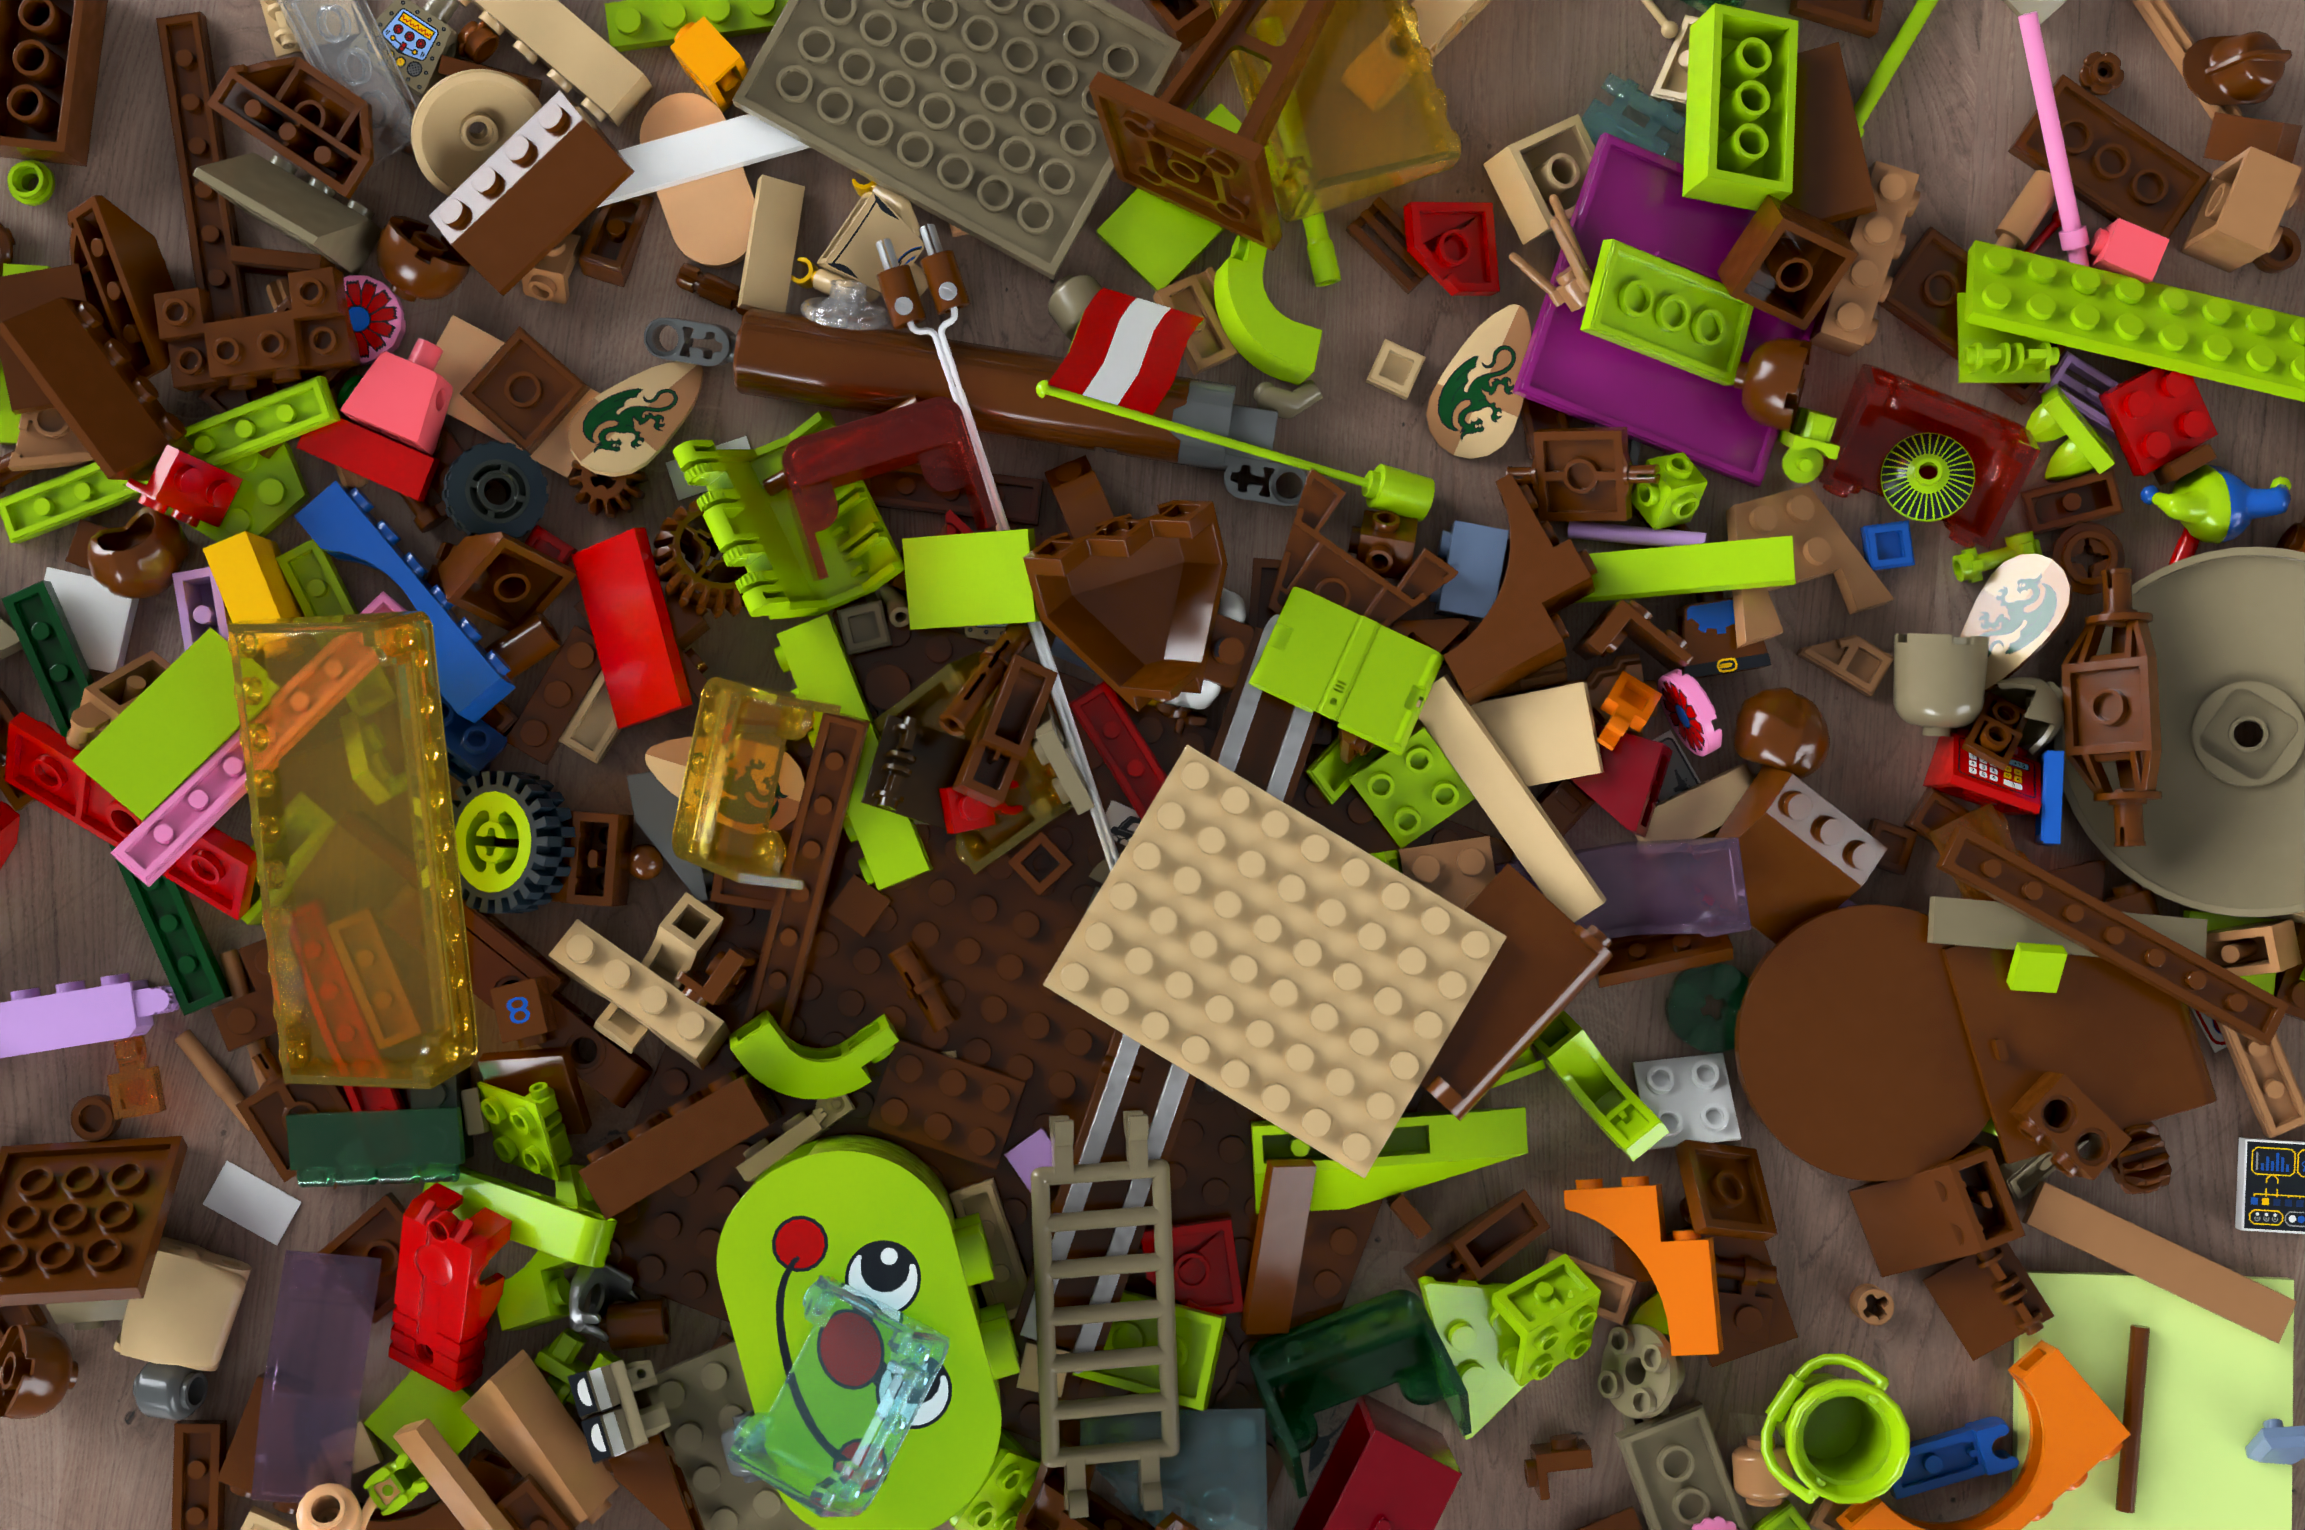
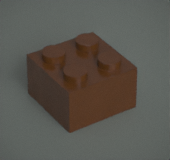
[1717,194,1859,330]

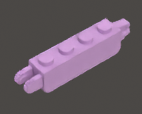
[0,973,180,1058]

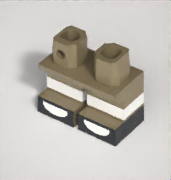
[567,1360,671,1465]

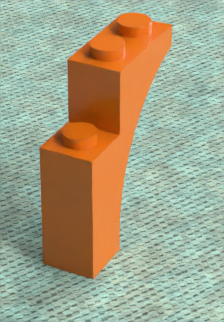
[1563,1176,1724,1356]

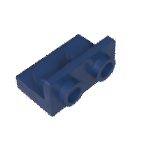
[404,688,507,786]

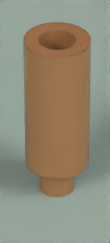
[1995,170,2056,249]

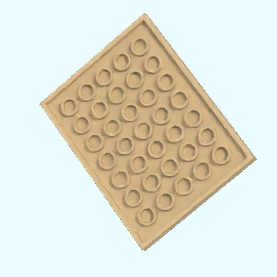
[1043,745,1507,1179]

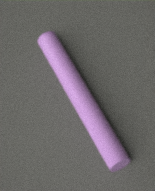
[1568,521,1707,547]

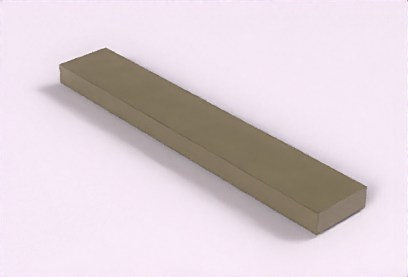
[1927,896,2208,958]

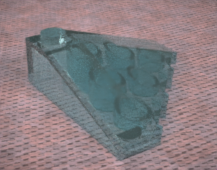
[1080,1409,1267,1530]

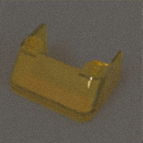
[672,677,841,890]

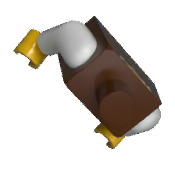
[1148,588,1255,709]

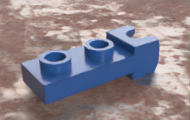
[1890,1416,2019,1500]

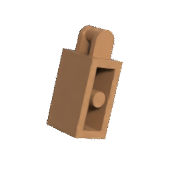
[66,650,171,750]

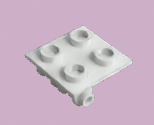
[1632,1053,1741,1150]

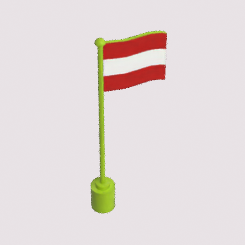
[1036,287,1435,522]

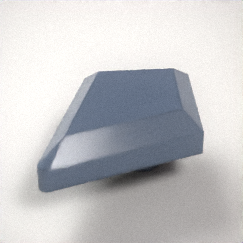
[2245,1419,2305,1465]

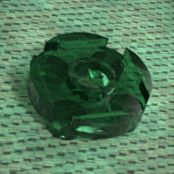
[1665,963,1749,1053]

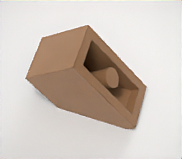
[2206,918,2302,976]

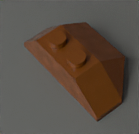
[206,57,374,200]
[67,195,175,379]

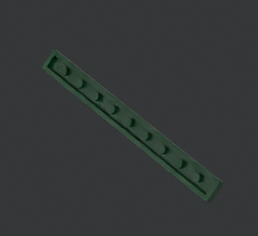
[1,580,232,1016]

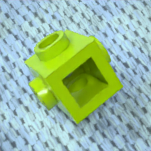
[1631,452,1708,530]

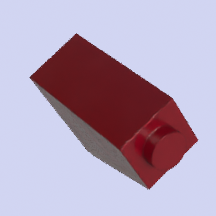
[1570,724,1673,838]

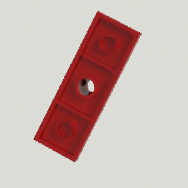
[5,711,260,921]

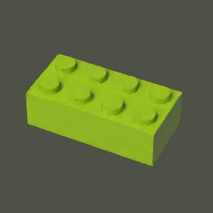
[1682,3,1798,211]

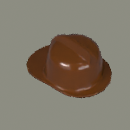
[2183,31,2292,106]

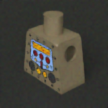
[351,0,460,99]

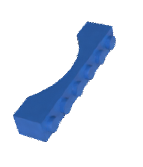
[294,480,516,723]

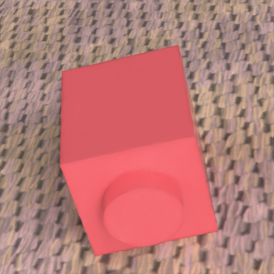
[2087,218,2170,284]

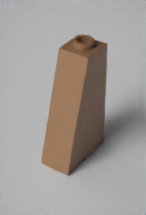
[460,1349,619,1528]

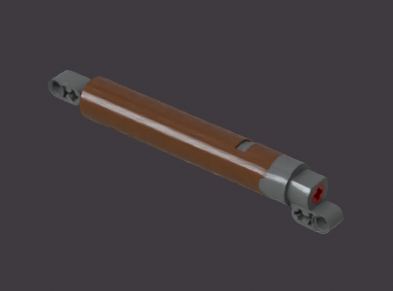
[644,307,1307,506]

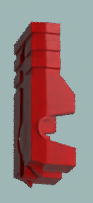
[388,1183,512,1393]

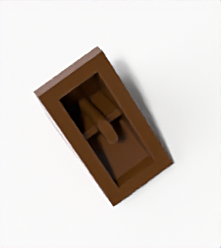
[2203,112,2302,163]

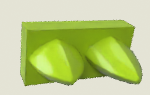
[2024,384,2115,481]

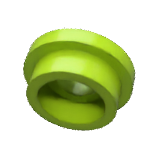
[7,160,55,206]

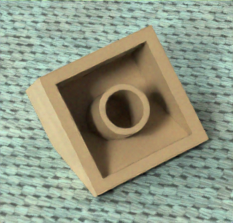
[1483,114,1595,245]

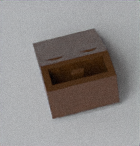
[1848,1142,2026,1278]

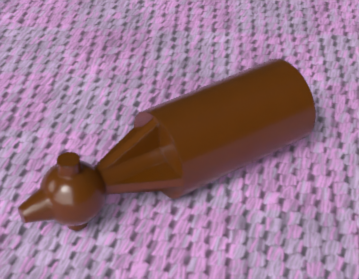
[484,612,562,680]

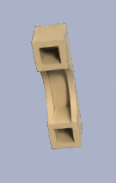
[548,919,731,1070]

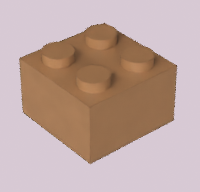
[2180,146,2302,273]

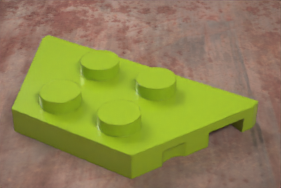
[1418,1276,1527,1440]

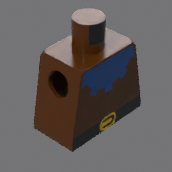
[1675,591,1771,679]

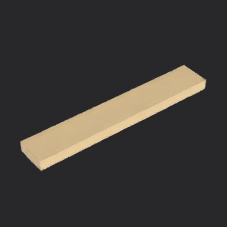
[1416,674,1607,922]

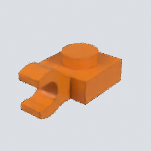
[1597,670,1662,751]

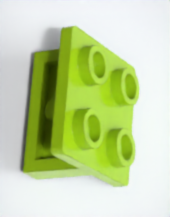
[949,1428,1041,1530]

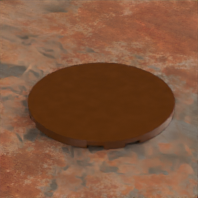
[1735,904,1991,1181]

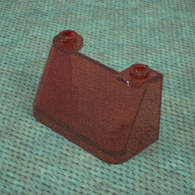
[1818,364,2041,549]

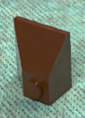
[437,532,576,631]

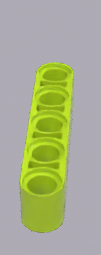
[422,1163,617,1268]

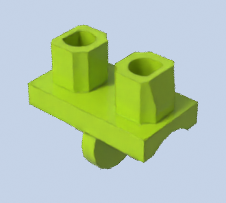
[1778,407,1840,483]
[534,1328,622,1406]

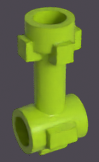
[1952,531,2042,583]

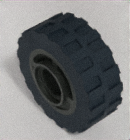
[442,441,549,539]

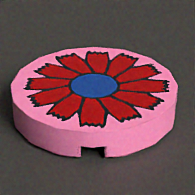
[344,275,406,366]
[1658,668,1723,757]

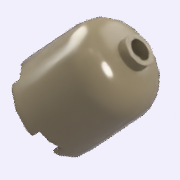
[1893,633,1990,737]

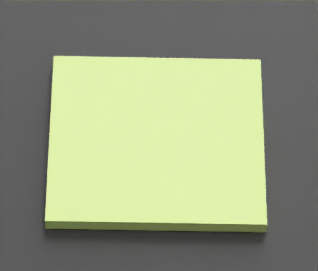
[2012,1270,2294,1530]

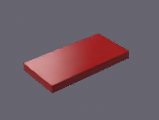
[571,527,693,729]

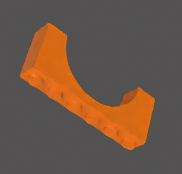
[1835,1340,2131,1530]

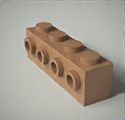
[1809,160,1921,357]

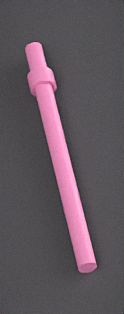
[2018,11,2090,267]

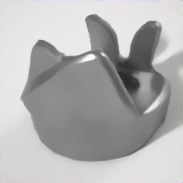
[569,1263,640,1342]

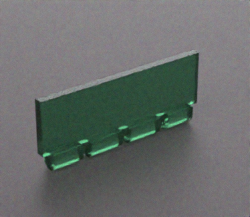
[286,1107,465,1188]

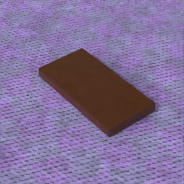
[1782,42,1877,223]
[2008,74,2212,239]
[1878,226,2067,405]

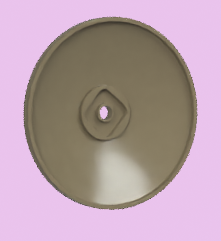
[2054,547,2305,917]

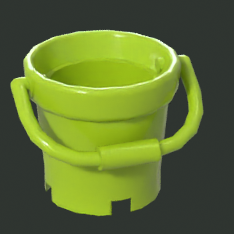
[1761,1353,1910,1504]

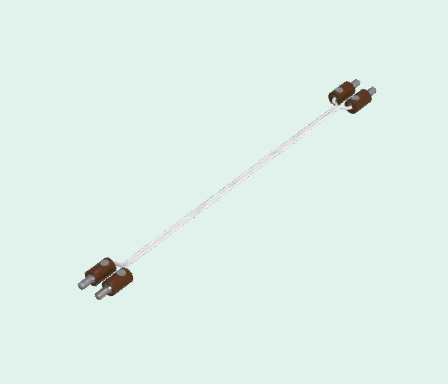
[876,224,1216,1091]

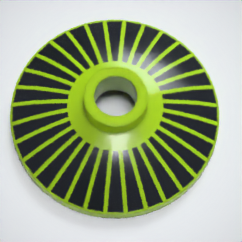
[1880,433,1975,522]

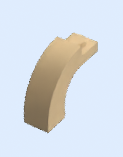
[594,892,724,1054]

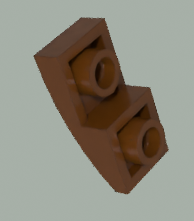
[1962,692,2028,771]

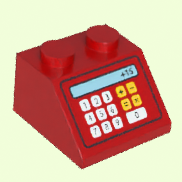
[1923,728,2041,816]

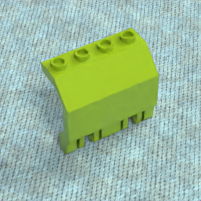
[673,411,905,620]

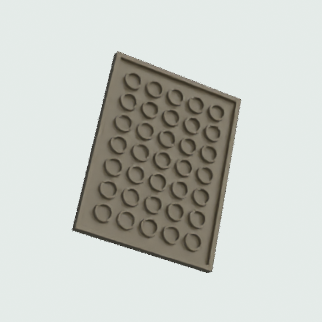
[732,0,1182,280]

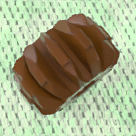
[568,460,648,519]
[2109,1122,2172,1195]

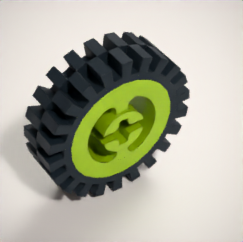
[438,771,576,914]

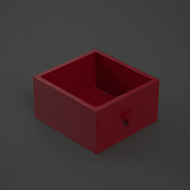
[1292,1392,1462,1530]

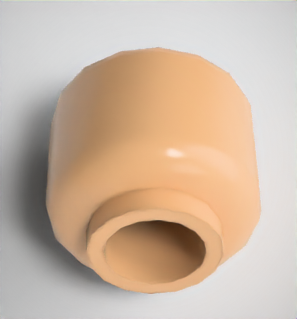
[296,1483,363,1530]

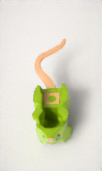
[360,1452,430,1530]

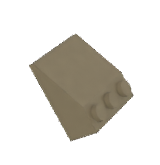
[193,152,382,275]

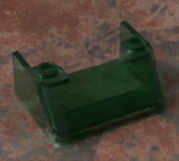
[1249,1289,1472,1499]

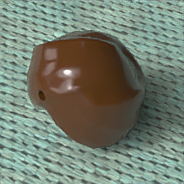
[87,507,190,599]
[1734,687,1830,779]

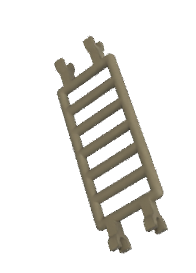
[1031,1110,1180,1519]

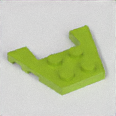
[166,441,311,542]

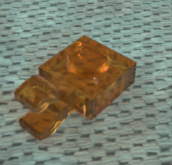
[107,1035,166,1120]

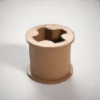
[1849,1283,1894,1326]

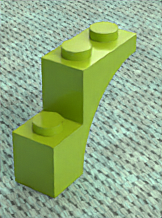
[497,1165,611,1331]

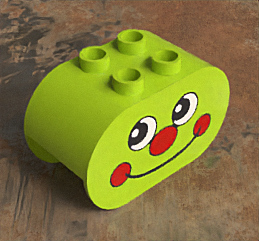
[717,1134,1020,1530]

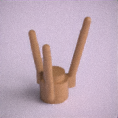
[1509,194,1594,312]

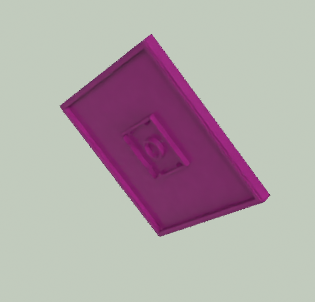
[1512,132,1846,487]

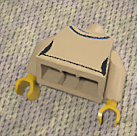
[791,178,928,302]

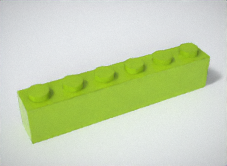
[774,614,933,890]

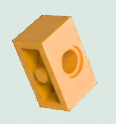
[670,16,749,113]

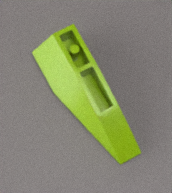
[1251,1106,1528,1214]

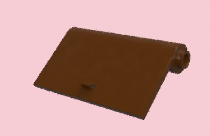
[1421,863,1613,1121]

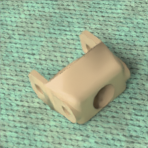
[113,1237,252,1371]

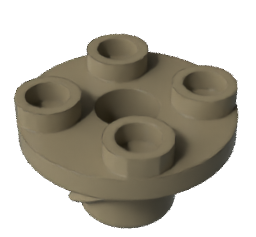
[1597,1324,1685,1419]

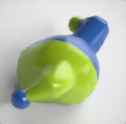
[2140,465,2292,544]

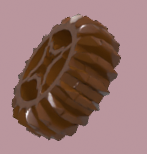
[653,499,747,620]

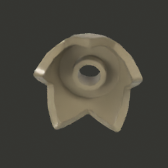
[1993,677,2064,756]

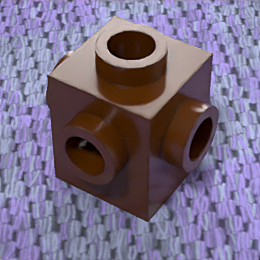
[1348,510,1418,580]

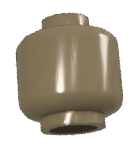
[1048,275,1102,341]

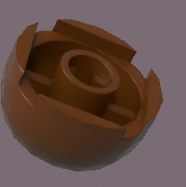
[376,215,470,302]
[1734,337,1812,432]
[0,1324,79,1419]

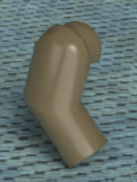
[1253,379,1323,419]

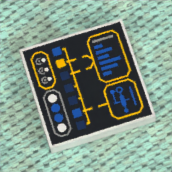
[2235,1137,2305,1234]

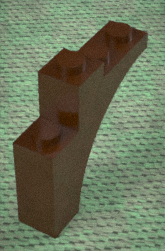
[1443,473,1598,706]

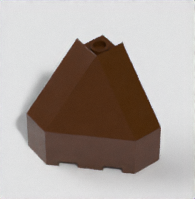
[1023,500,1228,712]

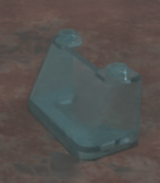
[727,1275,950,1517]

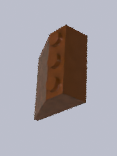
[1687,765,1888,944]

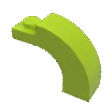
[1214,235,1322,386]
[729,1010,899,1100]
[1532,1010,1669,1162]

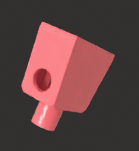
[340,338,453,456]

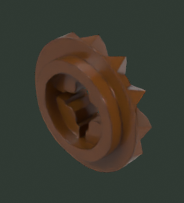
[2051,523,2125,596]

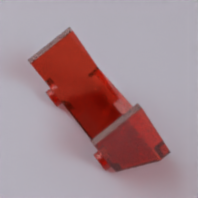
[781,396,997,581]

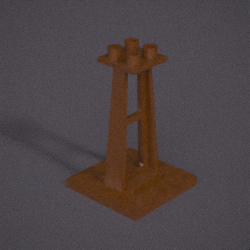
[1089,0,1337,251]

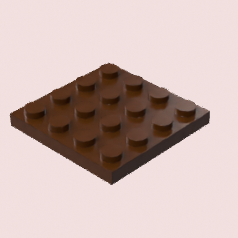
[0,1136,188,1307]

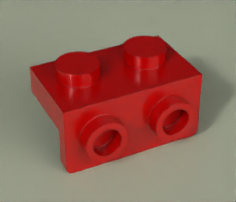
[125,444,243,528]

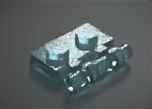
[1581,72,1686,157]

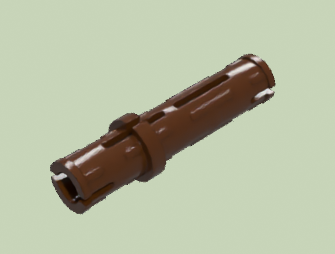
[938,623,1032,736]

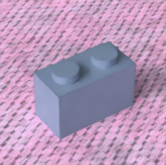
[1429,520,1509,623]

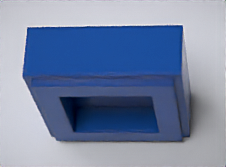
[1860,520,1915,571]

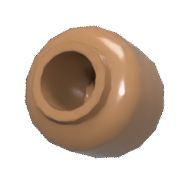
[1732,1435,1793,1507]

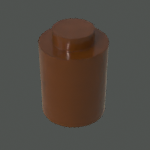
[600,1298,671,1351]

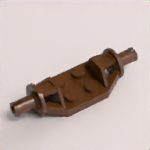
[2061,568,2162,847]

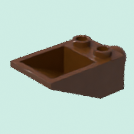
[496,810,664,907]

